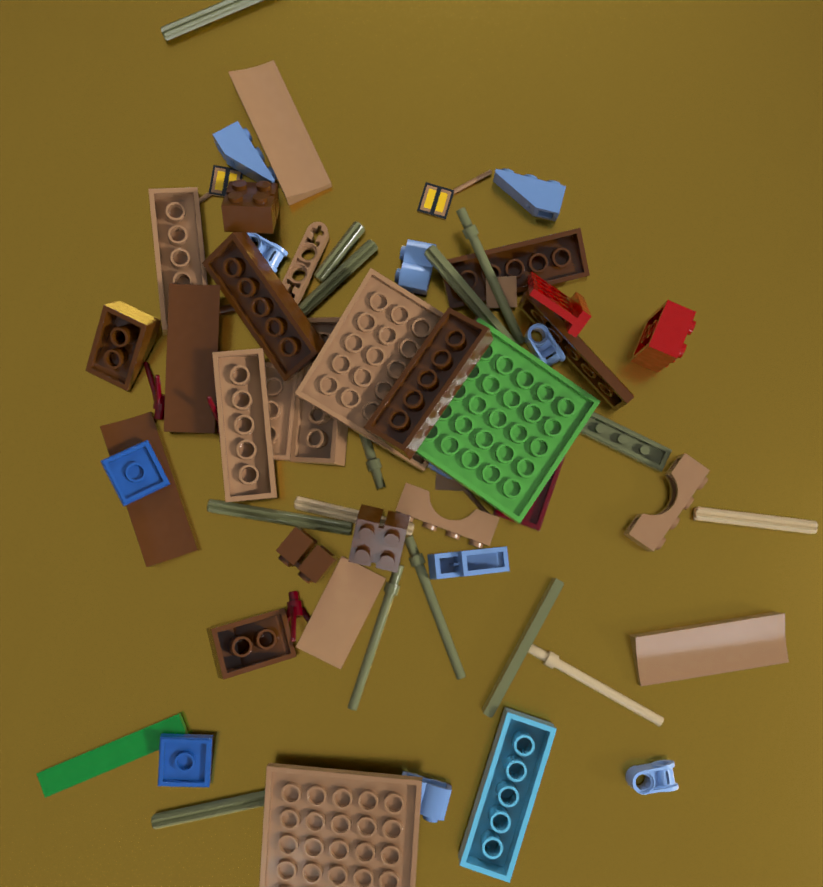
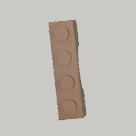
[624,453,710,552]
[395,483,500,549]

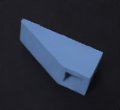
[213,121,277,183]
[493,168,566,222]

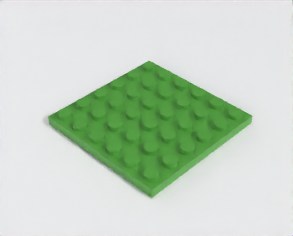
[416,317,601,524]

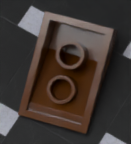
[85,300,161,391]
[206,608,297,680]

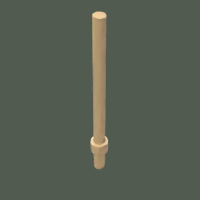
[528,644,664,727]

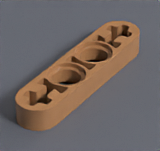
[282,222,329,305]

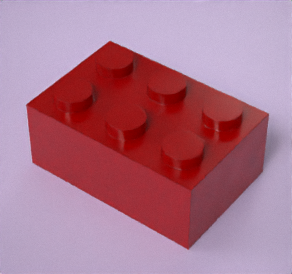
[631,300,696,372]

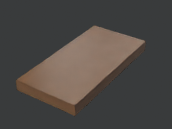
[265,362,298,461]
[296,556,386,669]

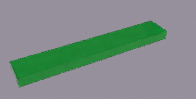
[36,712,189,798]

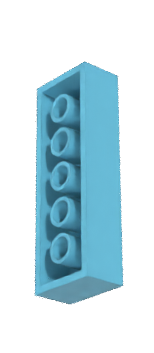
[458,707,557,883]

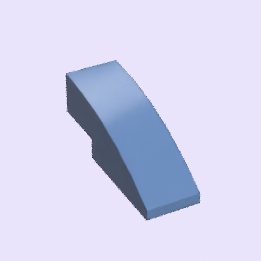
[427,546,510,579]

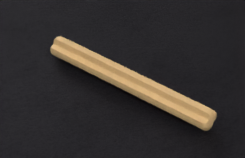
[294,496,414,536]
[693,507,818,534]

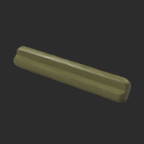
[314,221,365,282]

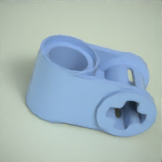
[247,233,289,273]
[524,323,566,366]
[626,760,679,795]

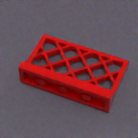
[527,271,592,338]

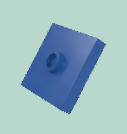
[100,440,170,507]
[158,733,213,787]

